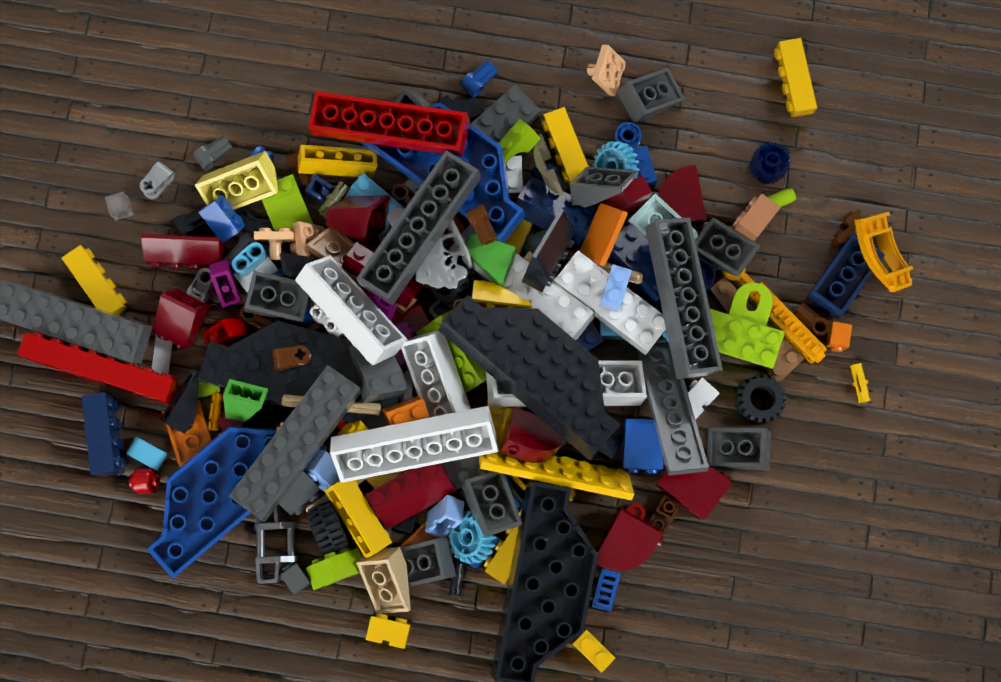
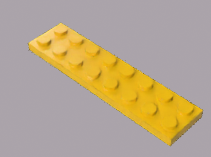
[479,444,634,500]

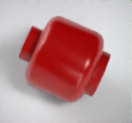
[129,468,160,494]

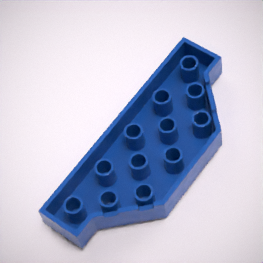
[360,103,526,243]
[147,425,327,579]

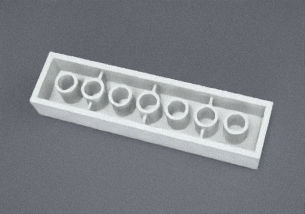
[449,224,594,340]
[486,361,647,407]
[330,406,498,483]

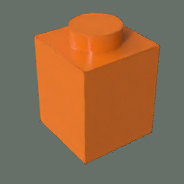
[826,321,852,352]

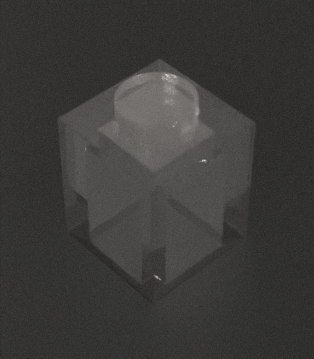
[105,192,134,220]

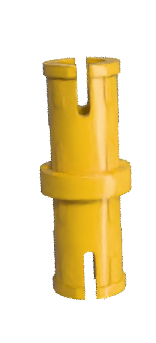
[850,363,871,403]

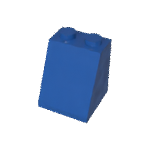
[622,419,663,474]

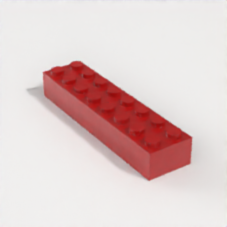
[308,91,470,157]
[17,332,181,405]

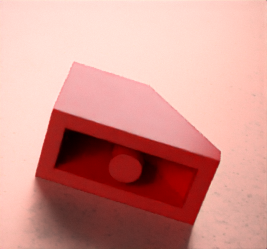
[202,317,247,347]

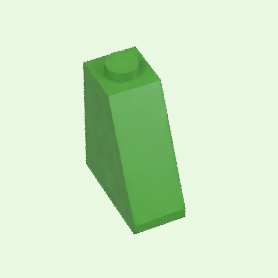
[464,232,517,288]
[223,379,268,423]

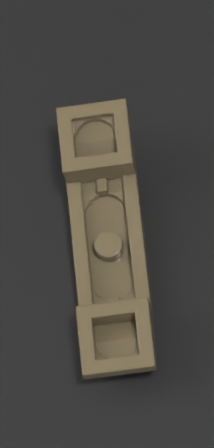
[534,133,563,195]

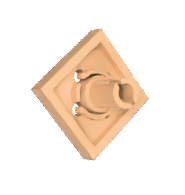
[587,45,626,96]
[290,221,324,260]
[254,228,295,260]

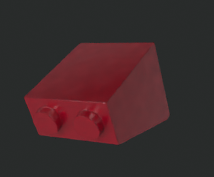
[326,195,390,243]
[152,288,210,349]

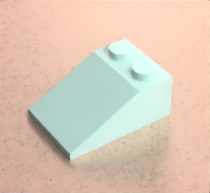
[628,194,698,240]

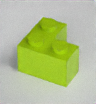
[306,547,361,590]

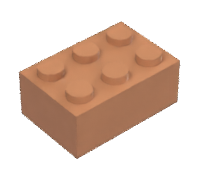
[731,194,781,241]

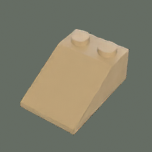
[356,547,411,613]

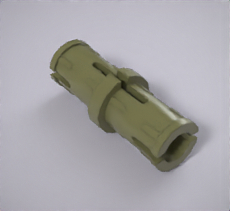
[317,181,349,219]

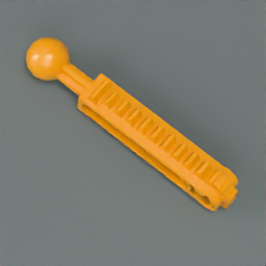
[722,267,827,364]

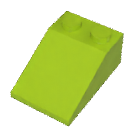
[262,174,313,245]

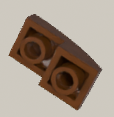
[831,209,861,248]
[648,494,681,536]

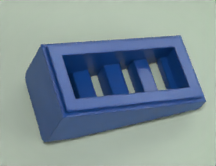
[592,568,621,612]

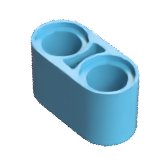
[232,242,267,277]
[126,436,167,471]

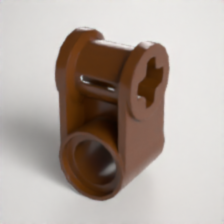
[271,346,312,371]

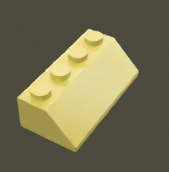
[195,151,278,210]

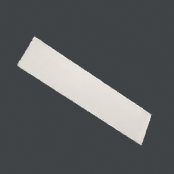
[152,334,172,375]

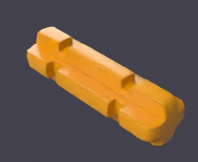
[208,393,223,431]

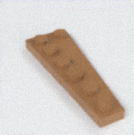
[306,227,416,315]
[709,277,805,382]

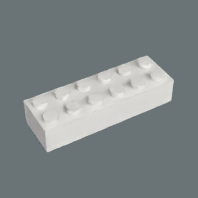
[554,251,666,355]
[295,255,407,366]
[401,330,471,417]

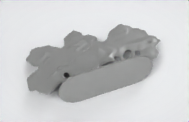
[387,207,472,289]

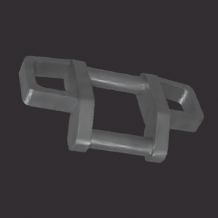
[254,505,298,583]

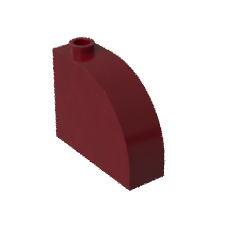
[657,165,707,225]
[602,176,652,218]
[500,406,565,463]
[655,467,732,521]
[596,508,664,571]

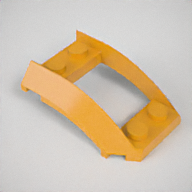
[855,212,913,292]

